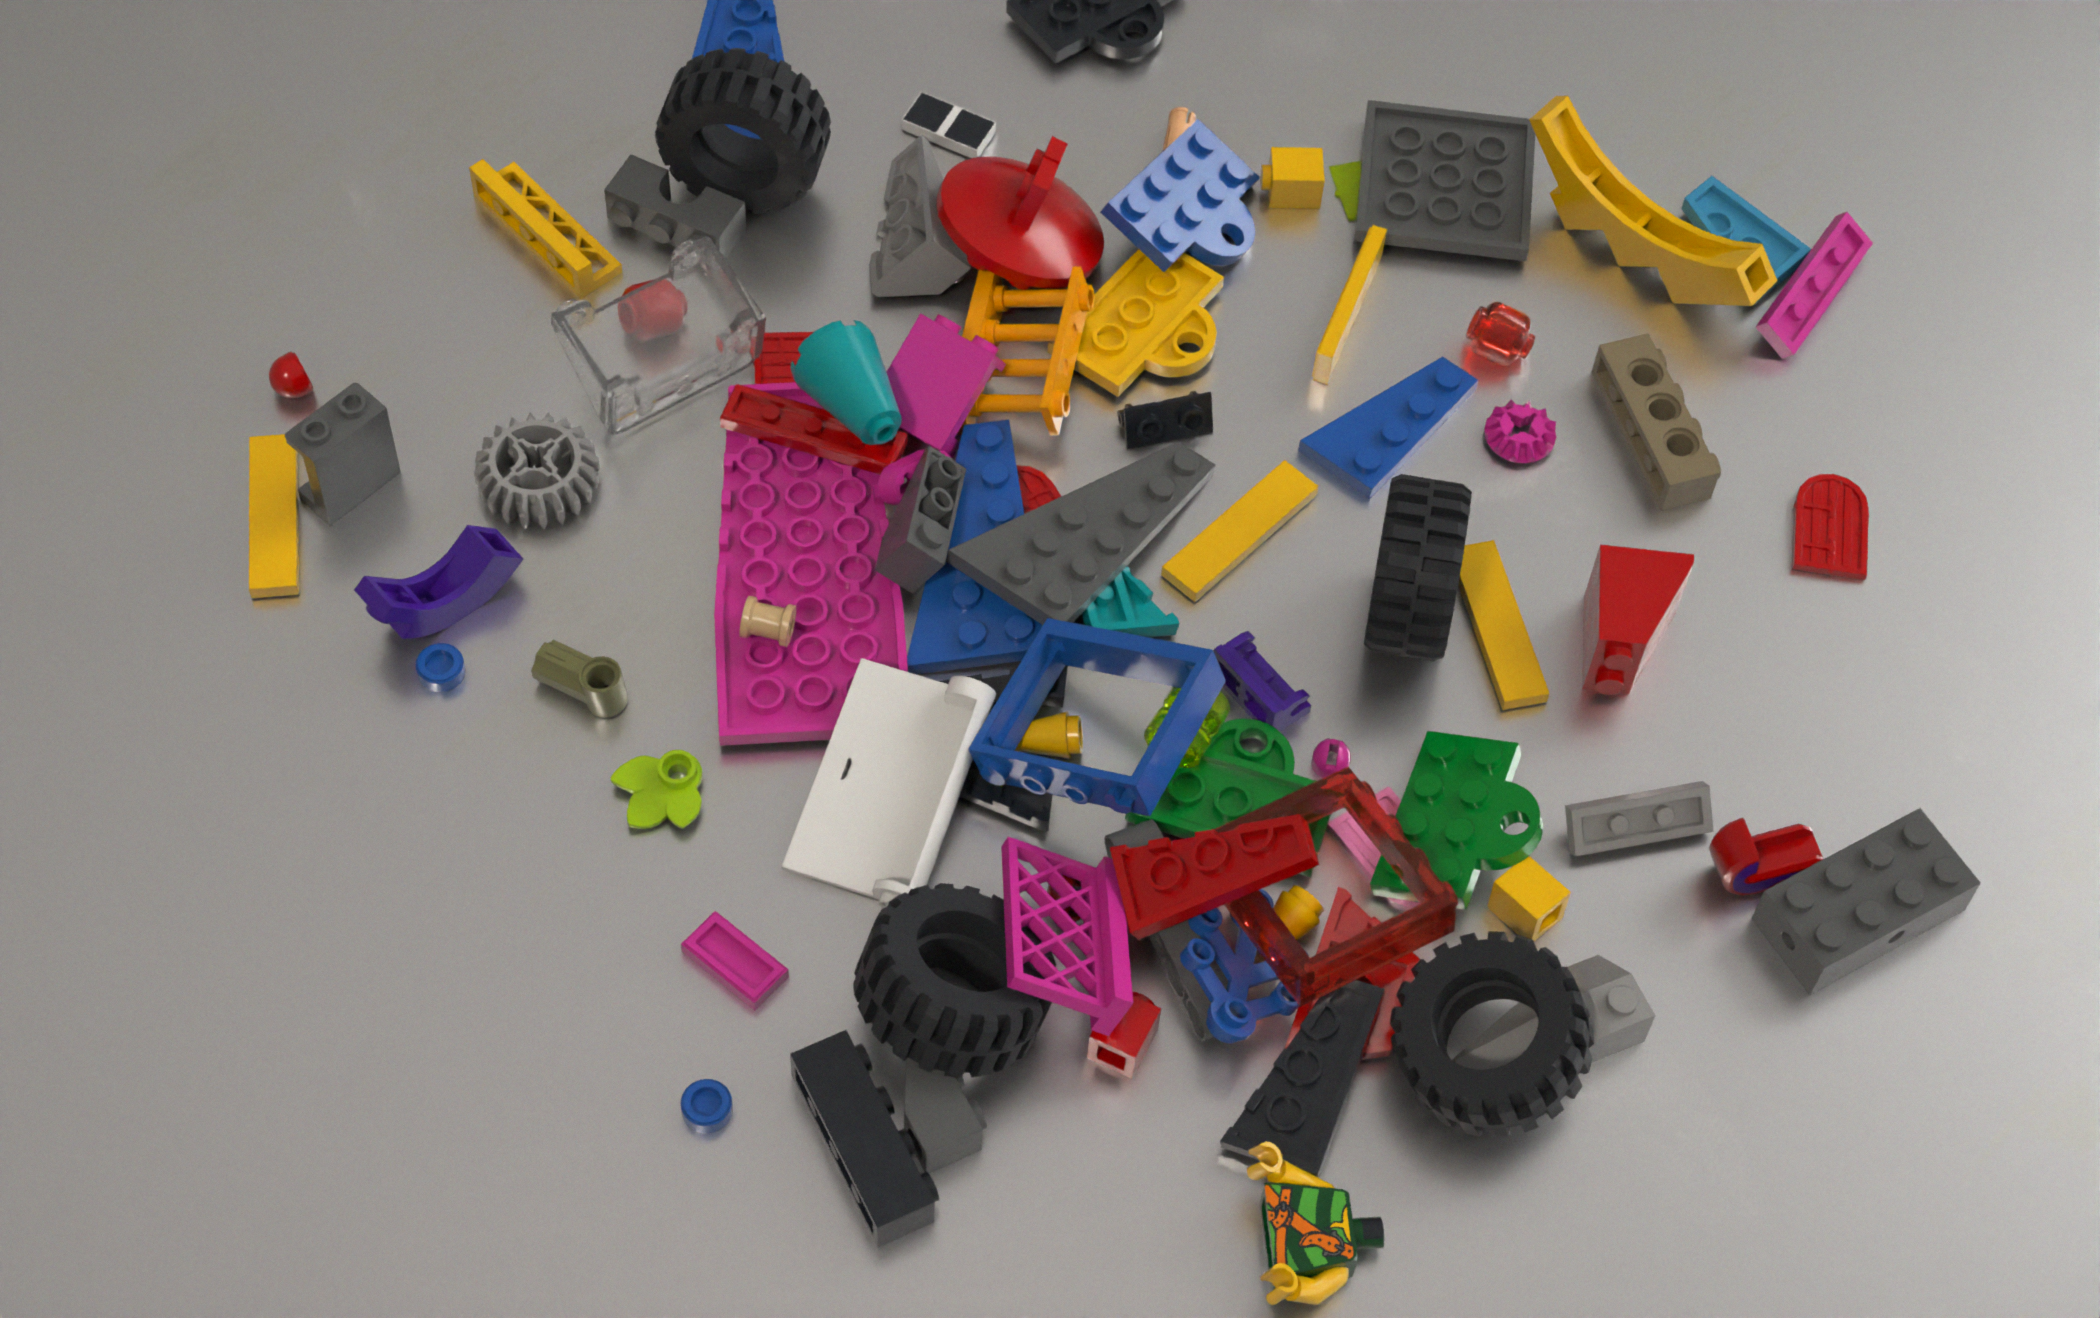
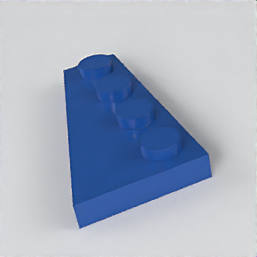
[1298,356,1478,500]

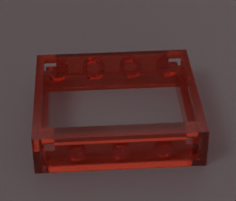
[1214,766,1458,1007]

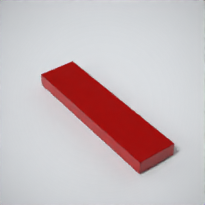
[720,383,908,475]

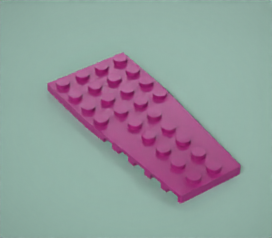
[714,382,908,746]

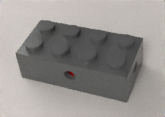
[1751,808,1981,995]

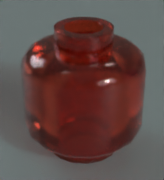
[1466,302,1535,366]

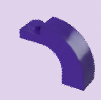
[354,525,524,639]

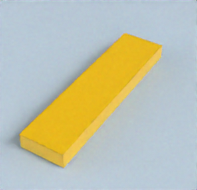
[1312,225,1387,385]
[249,434,299,598]
[1161,460,1319,602]
[1458,540,1550,710]

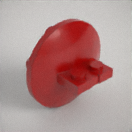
[936,136,1104,290]

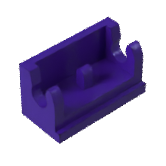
[1214,631,1311,732]

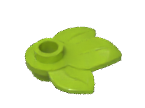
[610,750,702,829]

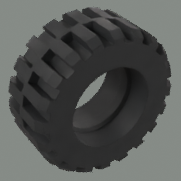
[655,48,831,214]
[1364,474,1472,662]
[853,883,1056,1078]
[1390,931,1594,1138]

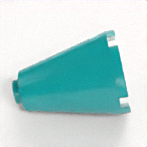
[790,320,902,445]

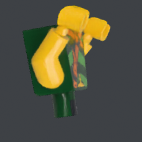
[1247,1142,1384,1305]

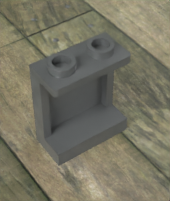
[285,383,401,527]

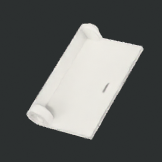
[781,658,996,908]

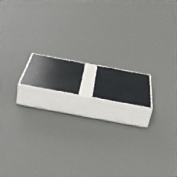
[901,91,997,158]

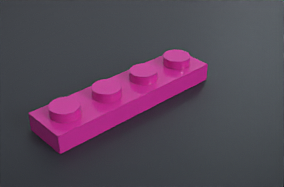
[1756,212,1873,359]

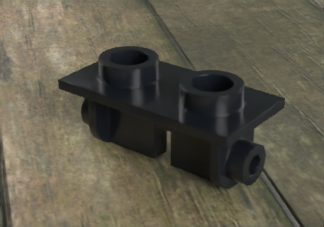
[1117,391,1213,449]

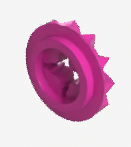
[1484,400,1557,463]

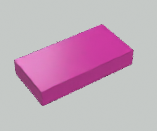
[681,911,789,1011]

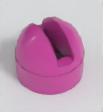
[1311,738,1351,780]

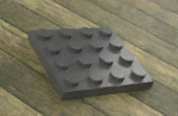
[1354,100,1535,261]

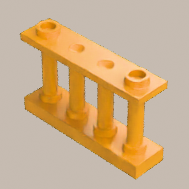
[956,267,1094,436]

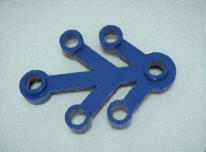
[1180,889,1310,1044]

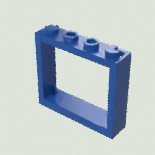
[968,618,1226,816]

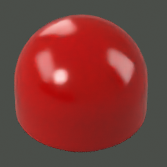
[269,351,314,399]

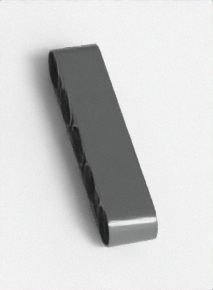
[1104,819,1247,1041]

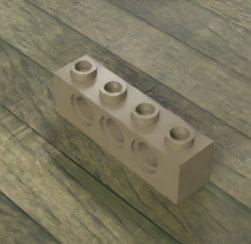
[1592,333,1721,511]

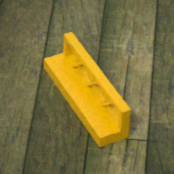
[469,159,622,299]

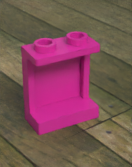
[886,313,1006,459]

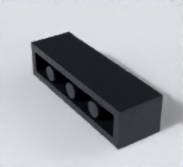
[790,1030,939,1248]

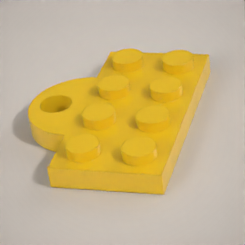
[1047,249,1224,397]

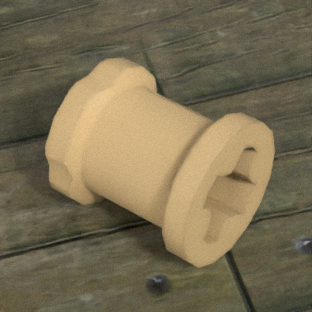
[740,596,796,647]

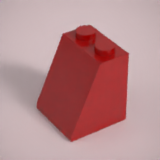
[1582,544,1694,695]

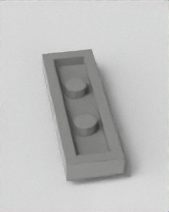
[1565,781,1713,857]

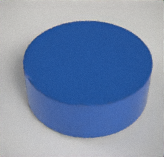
[416,643,465,692]
[681,1079,733,1133]

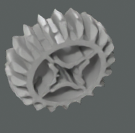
[474,412,600,529]

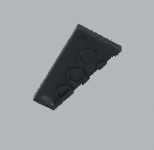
[1220,973,1385,1178]

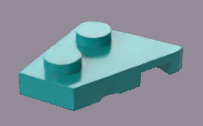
[1082,566,1180,637]

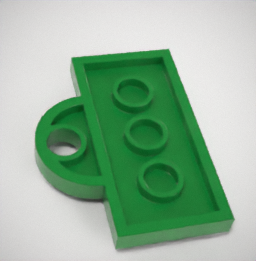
[1125,718,1339,877]
[1370,731,1543,910]

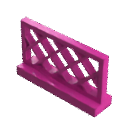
[1001,836,1133,1036]

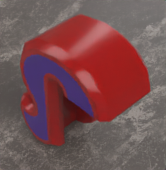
[1709,817,1824,896]

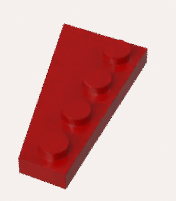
[1110,814,1319,940]

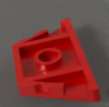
[1285,887,1420,1060]

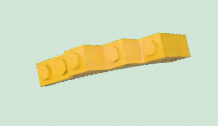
[1529,96,1778,306]

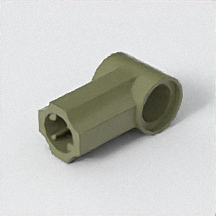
[531,639,628,718]

